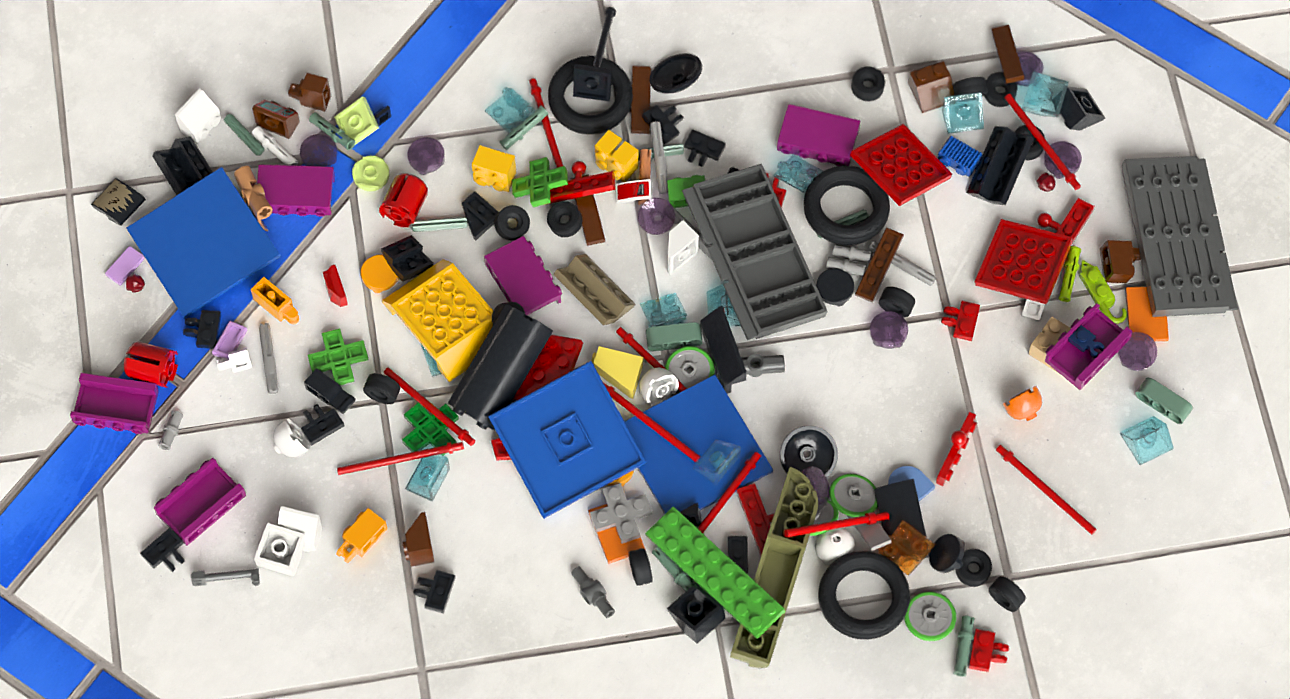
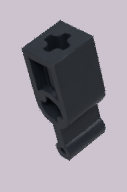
[304,368,356,414]

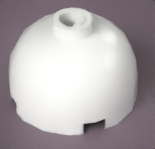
[639,367,679,406]
[273,418,310,458]
[816,528,855,566]

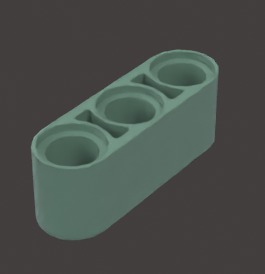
[645,322,703,351]
[1135,377,1193,424]

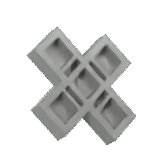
[590,483,652,543]

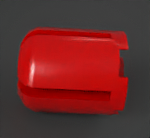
[379,173,428,228]
[123,341,178,388]

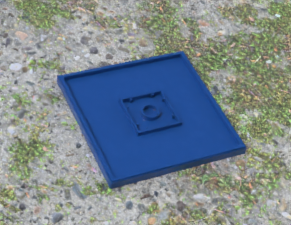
[126,167,281,318]
[488,361,647,519]
[625,375,773,514]

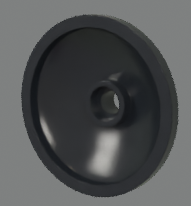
[649,53,703,94]
[780,425,838,484]

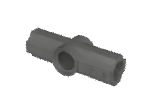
[741,354,785,377]

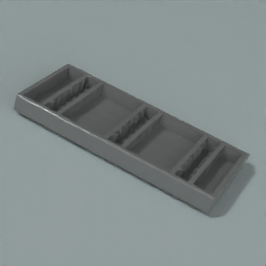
[1122,156,1238,317]
[682,164,828,340]

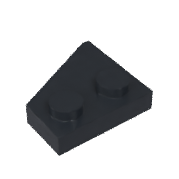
[462,191,499,241]

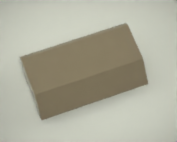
[553,254,636,326]

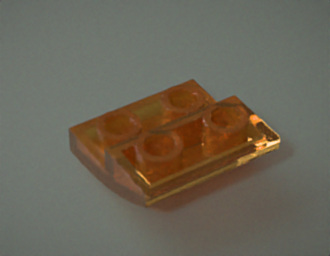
[878,520,935,576]

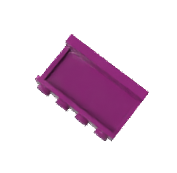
[777,104,860,166]
[257,165,335,217]
[484,236,562,315]
[1045,303,1133,390]
[70,373,159,434]
[154,458,246,546]

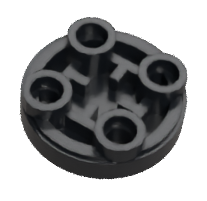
[816,268,854,306]
[929,534,965,573]

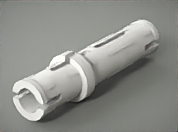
[252,126,298,166]

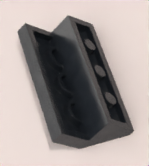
[966,126,1034,205]
[152,136,213,196]
[700,306,747,394]

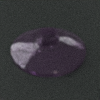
[638,198,675,235]

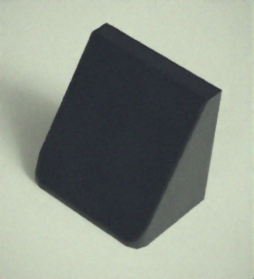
[373,106,391,126]
[680,503,701,526]

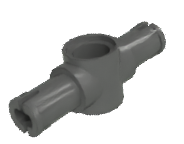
[571,566,615,618]

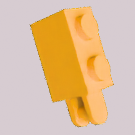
[250,277,299,324]
[336,508,387,563]

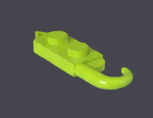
[1079,260,1127,324]

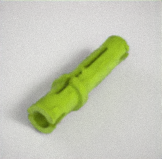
[1058,246,1081,302]

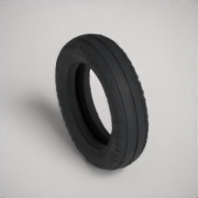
[548,56,633,135]
[803,166,890,245]
[818,551,910,640]

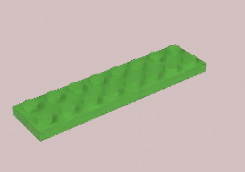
[645,507,785,639]

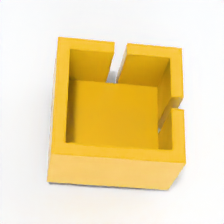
[595,130,639,182]
[472,145,516,192]

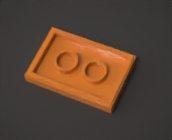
[1125,287,1169,342]
[588,504,645,564]

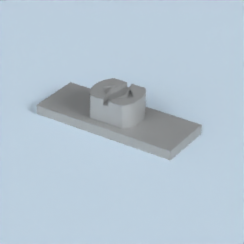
[847,516,891,551]

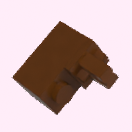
[288,73,331,112]
[1100,240,1141,283]

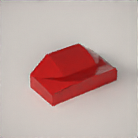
[323,265,348,307]

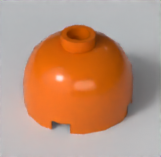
[1002,386,1042,421]

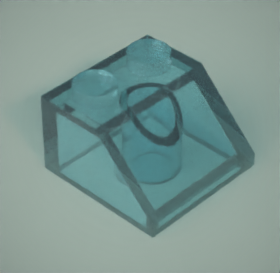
[1022,71,1069,118]

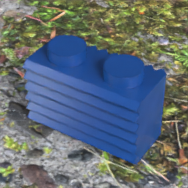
[938,136,982,177]

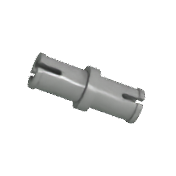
[832,244,872,263]
[826,257,866,277]
[158,411,183,450]

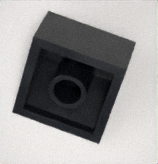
[1052,87,1105,131]
[667,583,726,644]

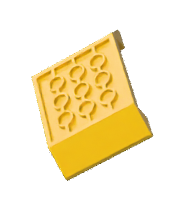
[382,259,493,382]

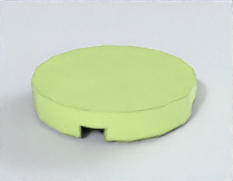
[352,156,389,191]

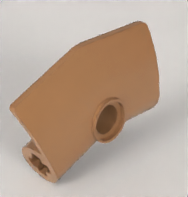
[234,166,273,231]

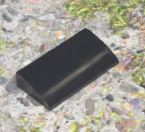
[874,479,930,564]

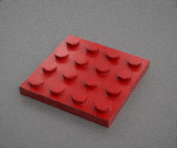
[850,124,953,206]
[975,219,1073,304]
[512,335,584,402]

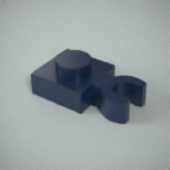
[1068,325,1104,358]

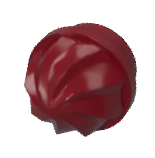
[1036,172,1056,192]
[126,274,145,293]

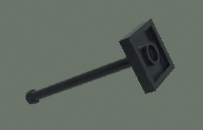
[573,7,616,102]

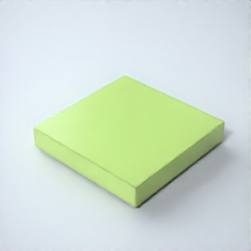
[334,97,379,145]

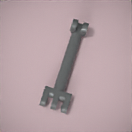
[191,568,260,586]

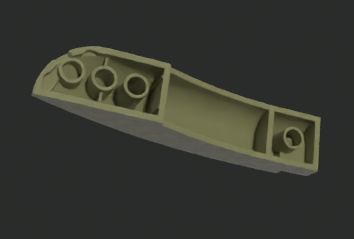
[730,467,818,668]

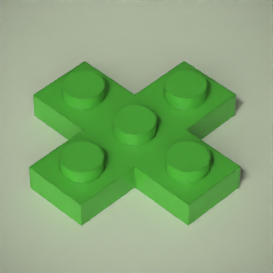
[512,157,568,207]
[308,328,369,385]

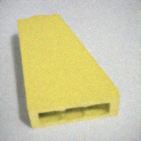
[591,346,643,399]

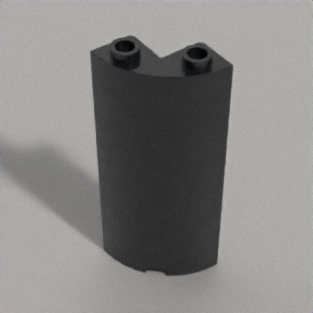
[448,304,553,431]

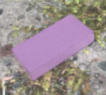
[105,246,145,286]
[212,321,247,358]

